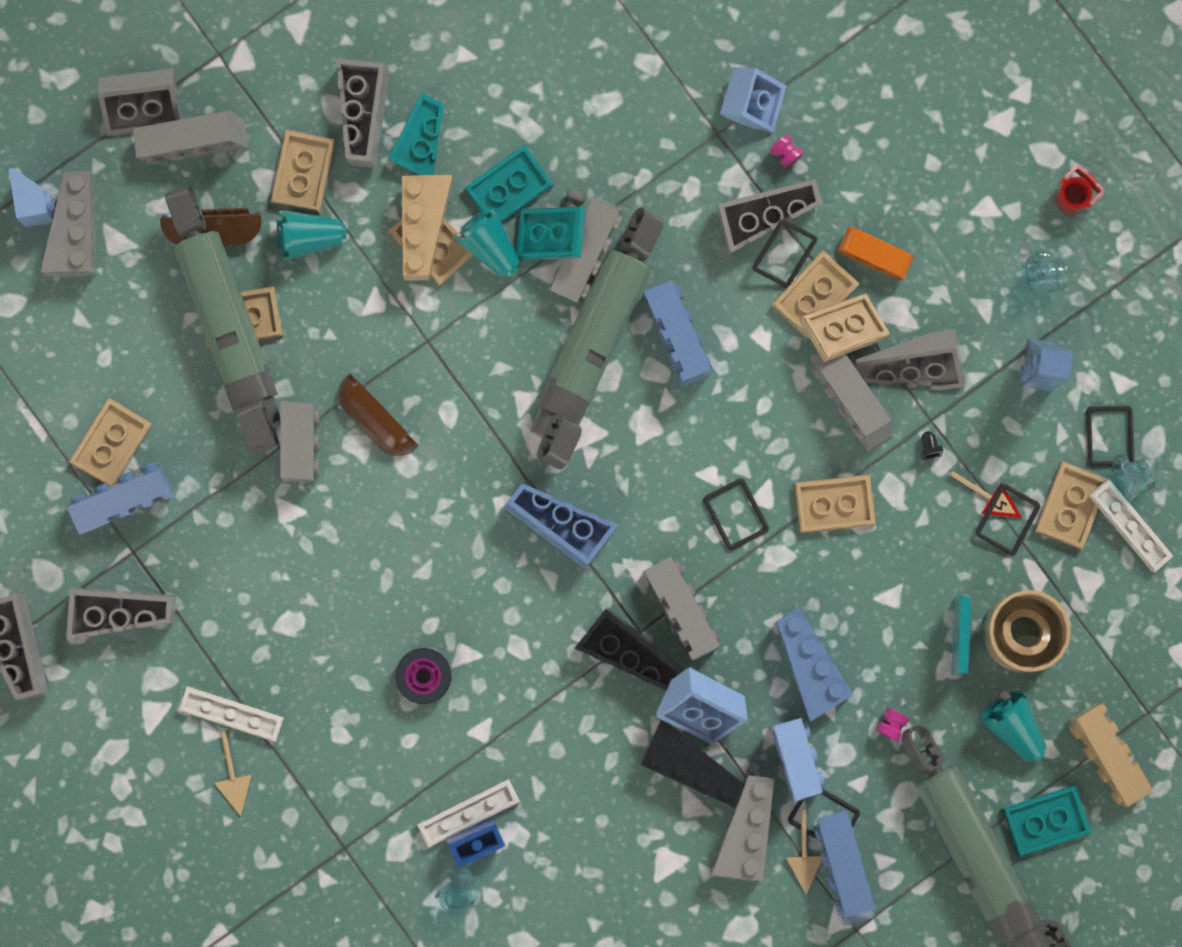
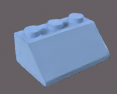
[656,668,748,745]
[770,718,825,801]

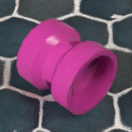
[769,134,804,169]
[876,708,909,742]

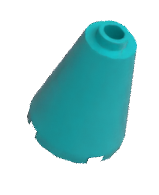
[453,206,520,278]
[276,210,347,261]
[981,690,1047,763]

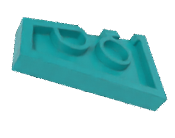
[388,93,444,175]

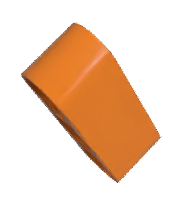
[838,227,914,281]

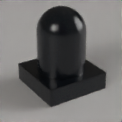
[921,431,944,461]

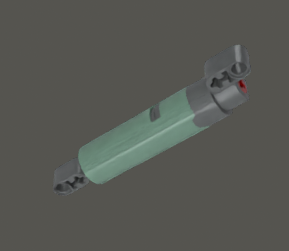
[165,185,280,454]
[530,207,664,470]
[901,725,1072,947]

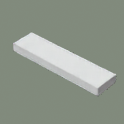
[1088,479,1173,573]
[179,686,284,742]
[417,779,520,848]

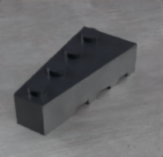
[574,607,686,691]
[640,720,745,808]

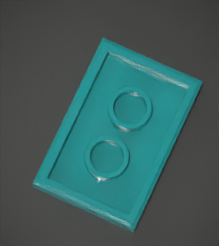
[464,144,554,223]
[516,207,586,260]
[951,596,971,675]
[1002,785,1092,857]

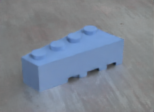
[643,280,712,387]
[1019,338,1073,392]
[67,461,174,535]
[505,483,618,569]
[775,608,853,722]
[814,811,875,926]

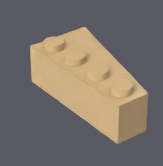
[402,175,454,281]
[1069,703,1153,807]

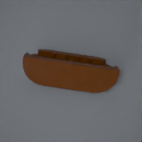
[160,208,261,245]
[338,373,419,456]

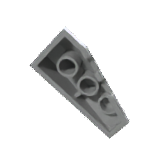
[856,329,965,390]

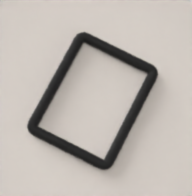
[752,220,817,287]
[1086,406,1134,466]
[703,479,769,550]
[976,484,1040,556]
[788,789,860,842]

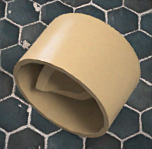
[983,590,1071,673]

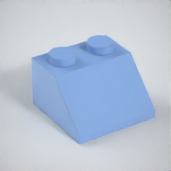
[720,67,786,133]
[8,168,56,227]

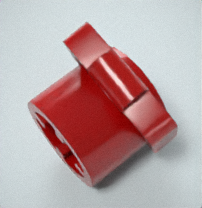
[1055,165,1105,214]

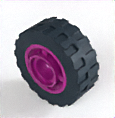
[395,648,452,704]

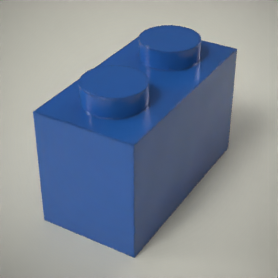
[446,818,506,868]

